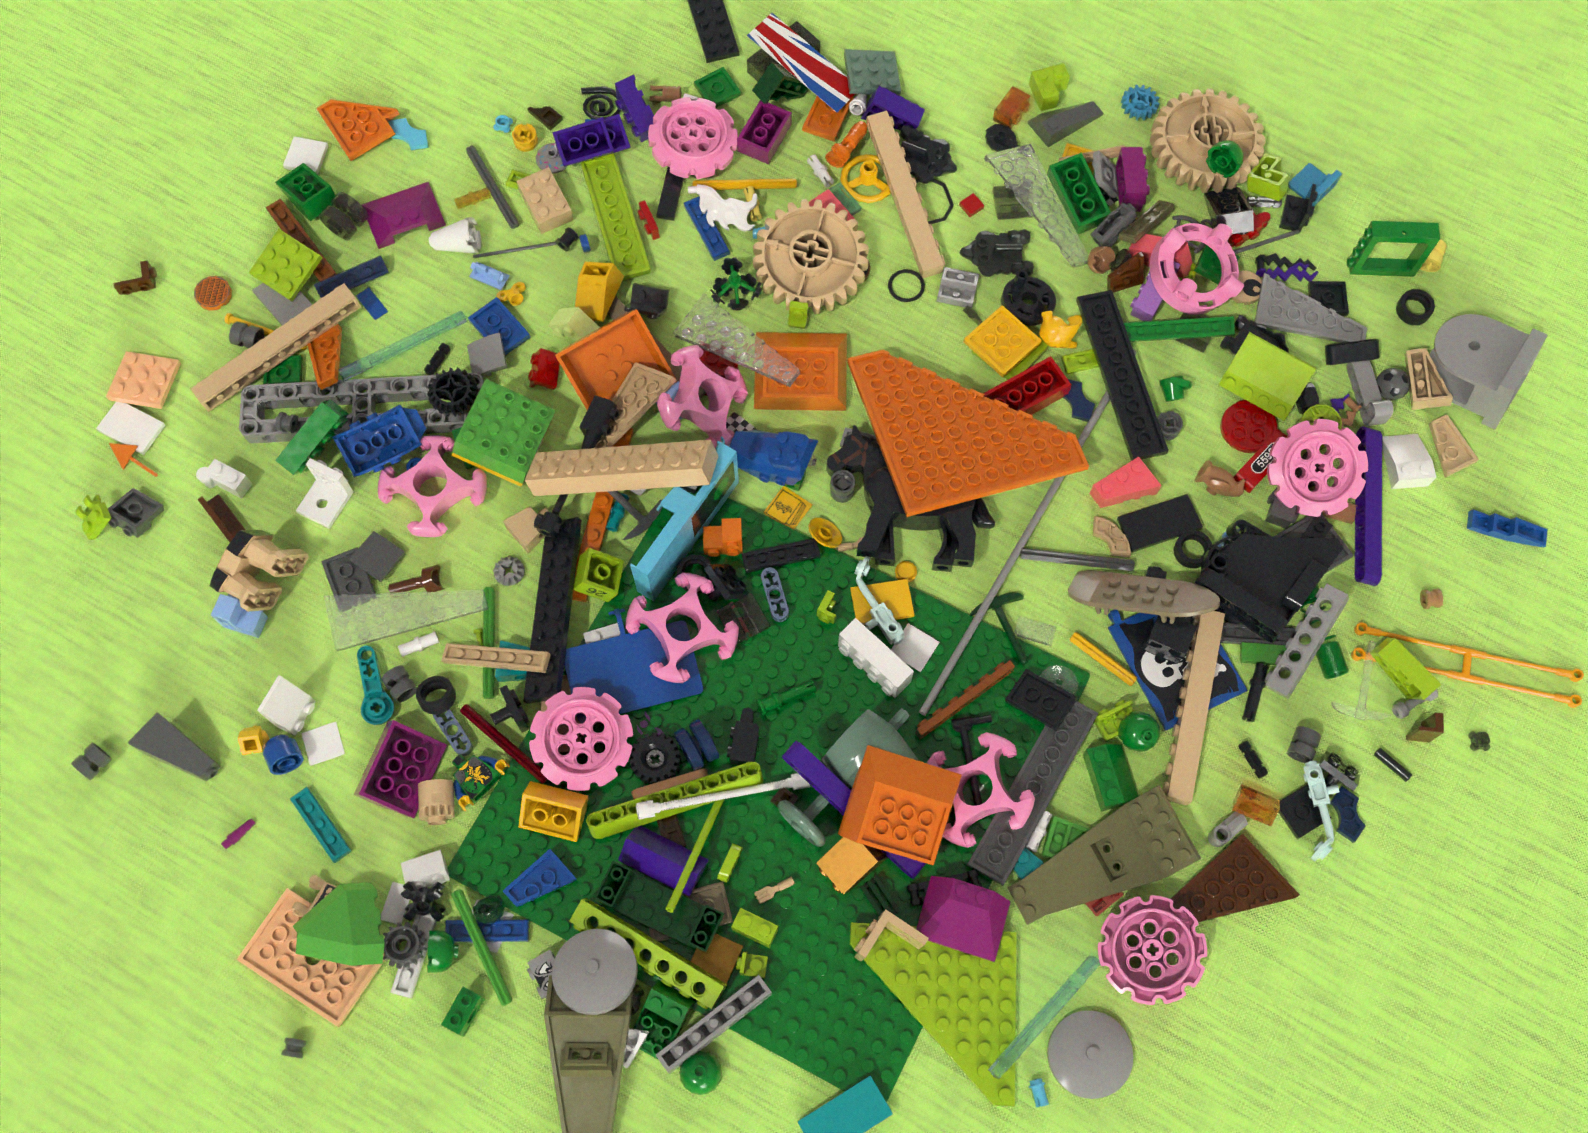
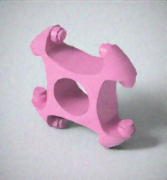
[657,345,748,449]
[378,435,487,537]
[626,573,739,683]
[927,732,1035,848]

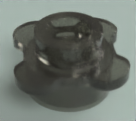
[1468,731,1490,751]

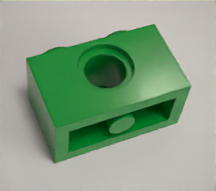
[441,986,485,1037]

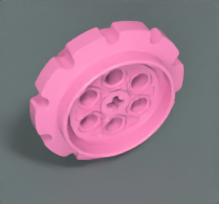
[648,97,738,179]
[1267,419,1368,517]
[529,687,633,791]
[1097,895,1207,1005]

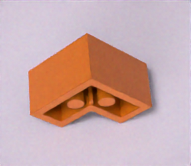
[703,518,743,557]

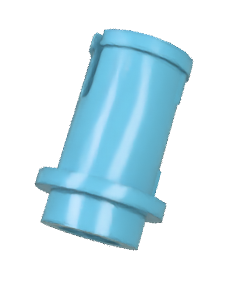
[1028,1078,1049,1108]

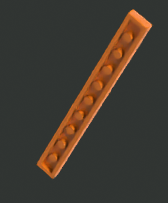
[572,428,634,602]

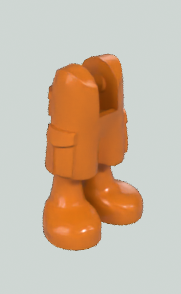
[825,121,867,168]

